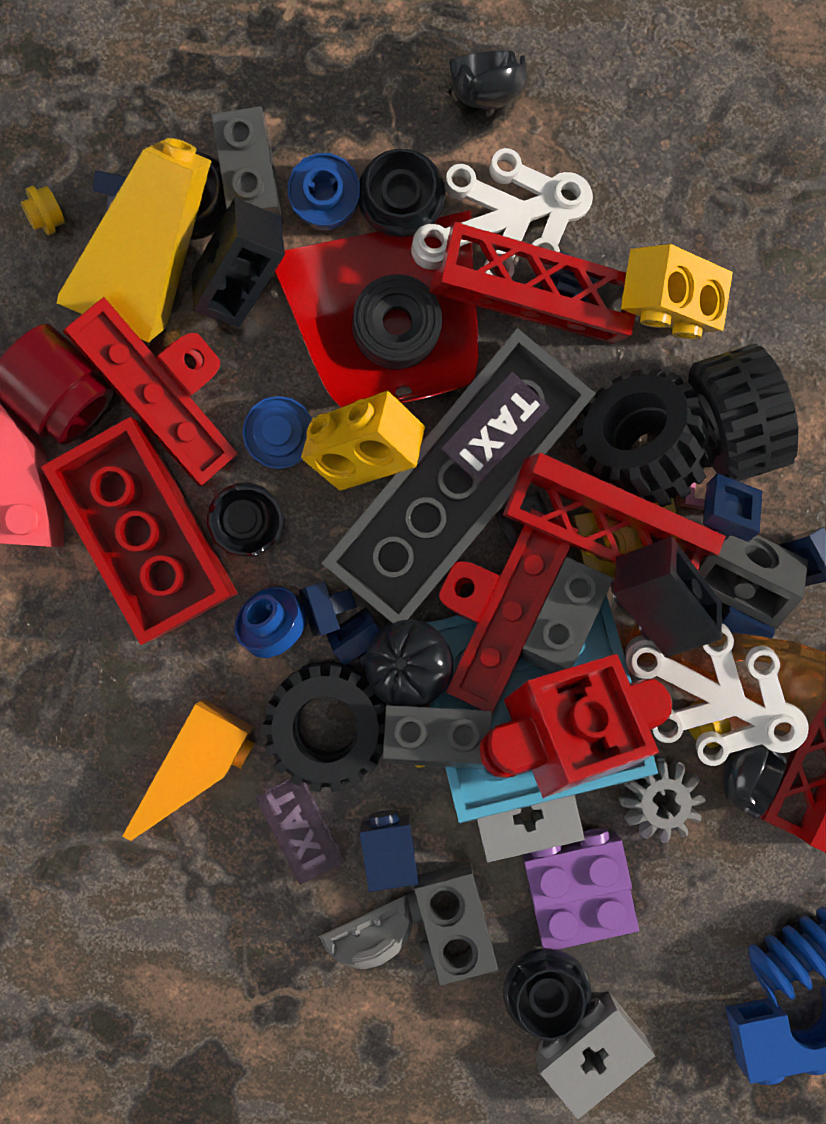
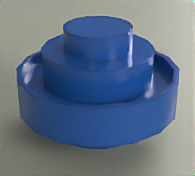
[288,153,360,230]
[242,396,312,470]
[234,587,306,658]

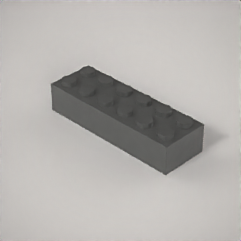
[321,328,596,623]

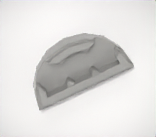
[318,895,413,970]

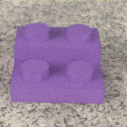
[522,828,639,950]

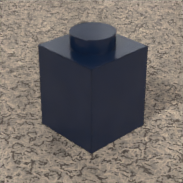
[360,810,418,892]

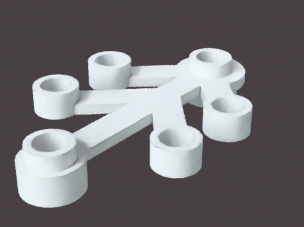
[411,148,593,278]
[625,624,808,766]

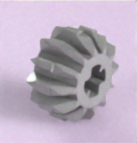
[619,756,705,843]

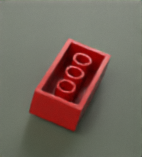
[41,417,238,645]

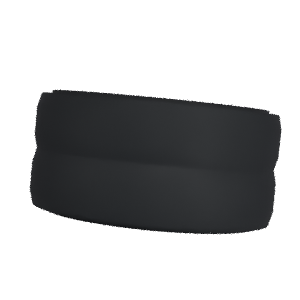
[352,274,442,369]

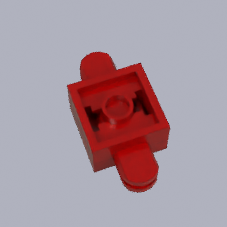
[479,654,672,798]

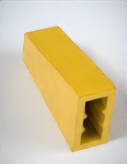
[57,138,211,343]

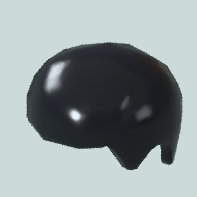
[449,50,528,110]
[207,482,284,557]
[721,744,787,819]

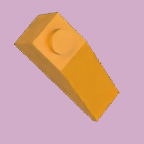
[122,699,255,841]

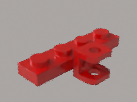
[63,297,238,486]
[439,509,579,715]

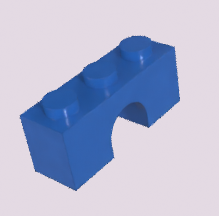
[725,986,826,1085]

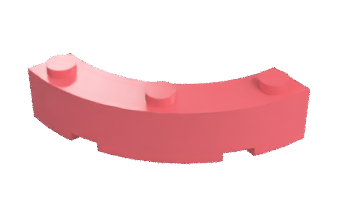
[0,401,64,547]

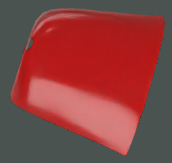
[275,210,479,408]

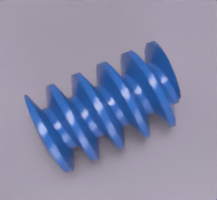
[747,906,826,1008]

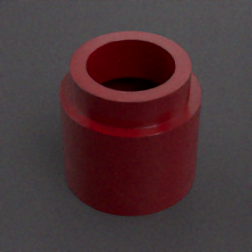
[0,324,113,445]

